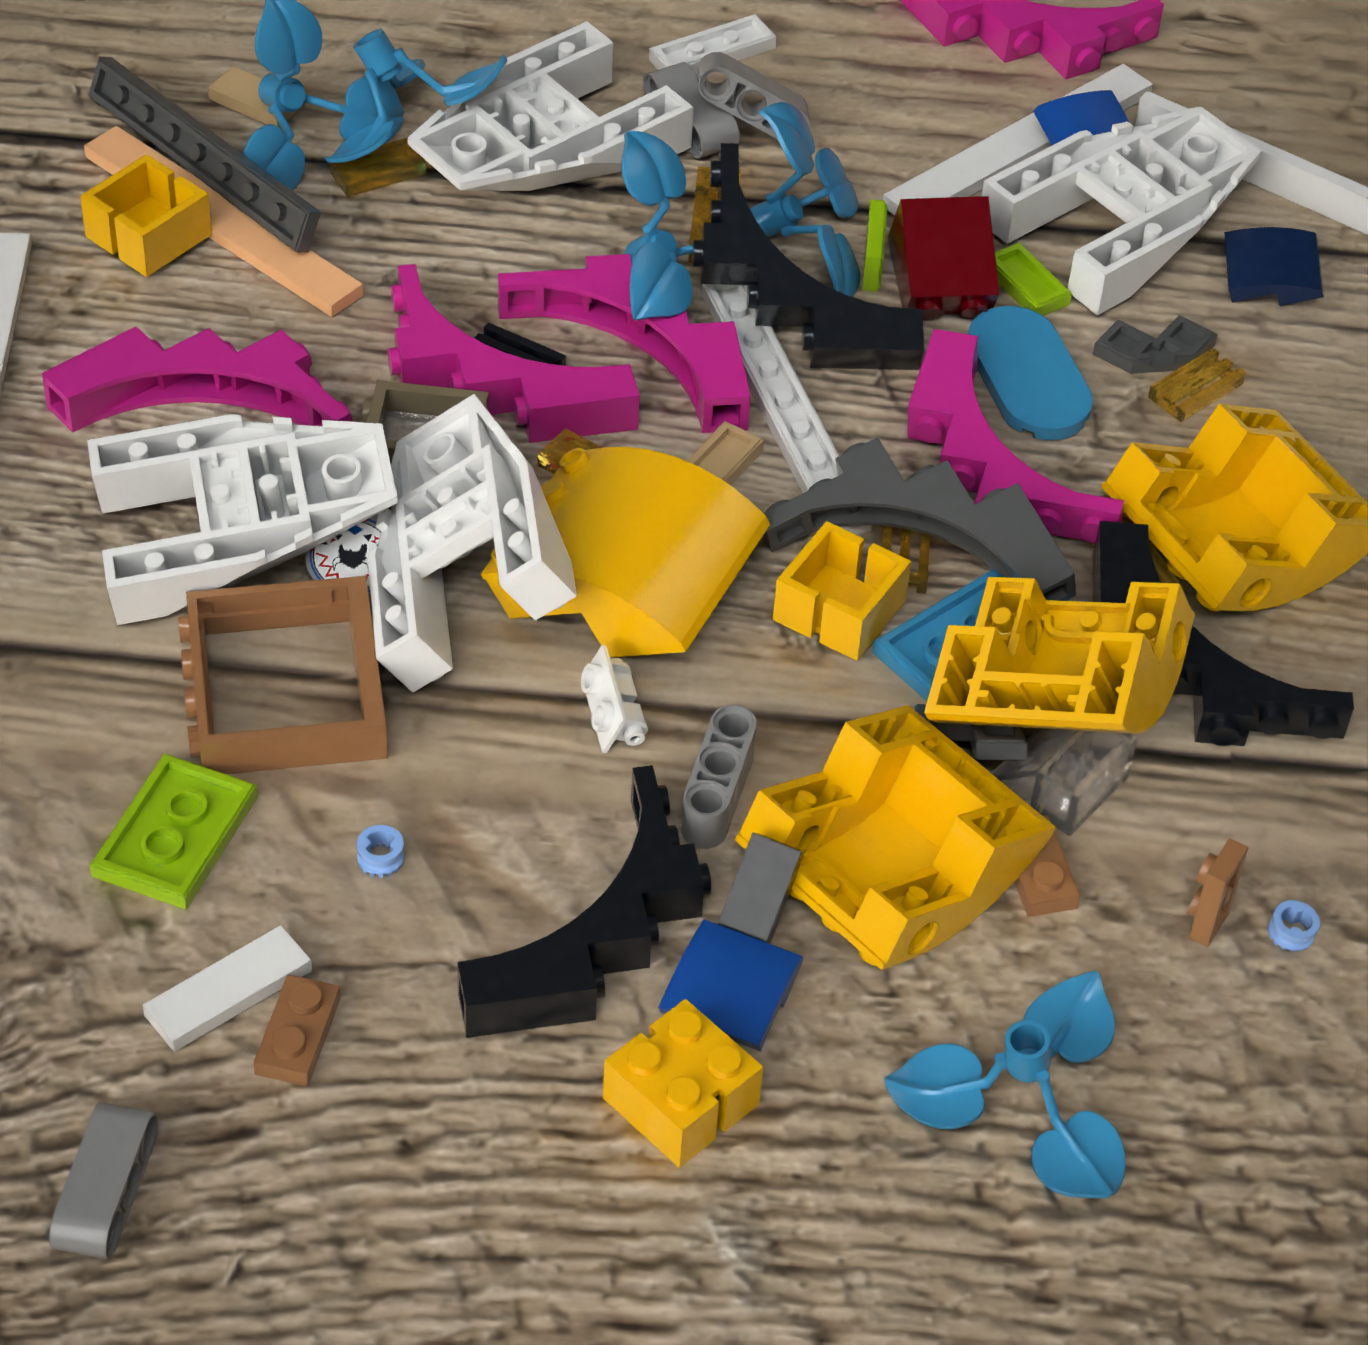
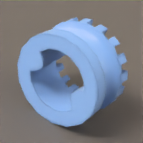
[356,825,404,878]
[1268,900,1320,952]

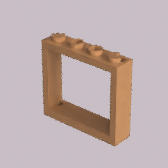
[178,576,388,774]

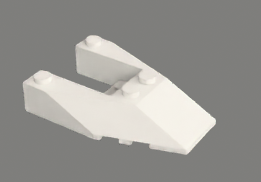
[408,21,694,191]
[982,106,1262,316]
[367,394,577,693]
[87,414,398,625]

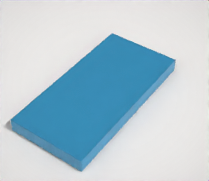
[872,569,1071,701]

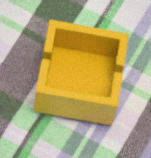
[80,154,212,277]
[773,521,911,661]
[603,998,764,1168]

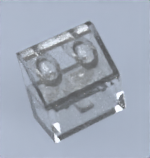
[991,728,1138,836]

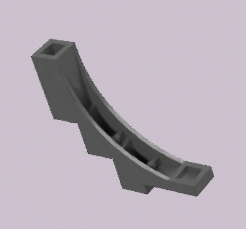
[763,437,1076,601]

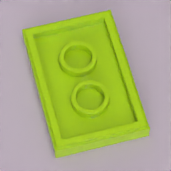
[90,753,258,910]

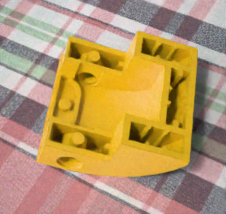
[1101,403,1368,612]
[480,447,770,658]
[924,577,1195,734]
[735,705,1056,970]

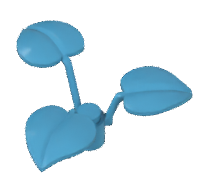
[243,0,404,190]
[324,28,508,163]
[750,102,861,297]
[621,131,766,320]
[885,971,1126,1199]

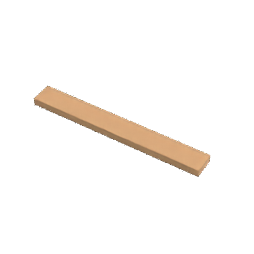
[84,126,363,318]

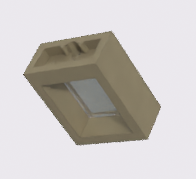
[362,380,489,464]

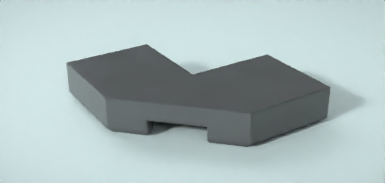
[1093,315,1218,374]
[914,704,1028,760]

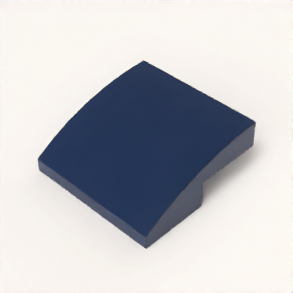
[1224,227,1324,306]

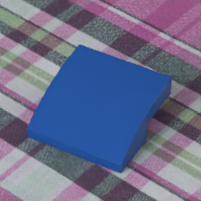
[1033,90,1131,145]
[658,919,804,1052]

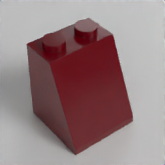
[888,196,1000,320]

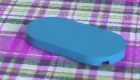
[968,306,1093,440]

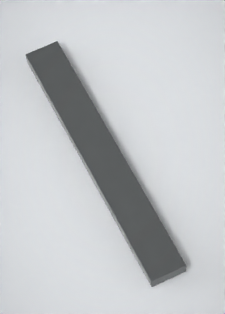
[89,56,321,253]

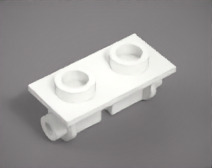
[581,645,648,753]

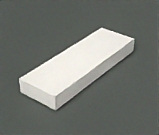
[649,14,777,74]
[143,925,312,1052]

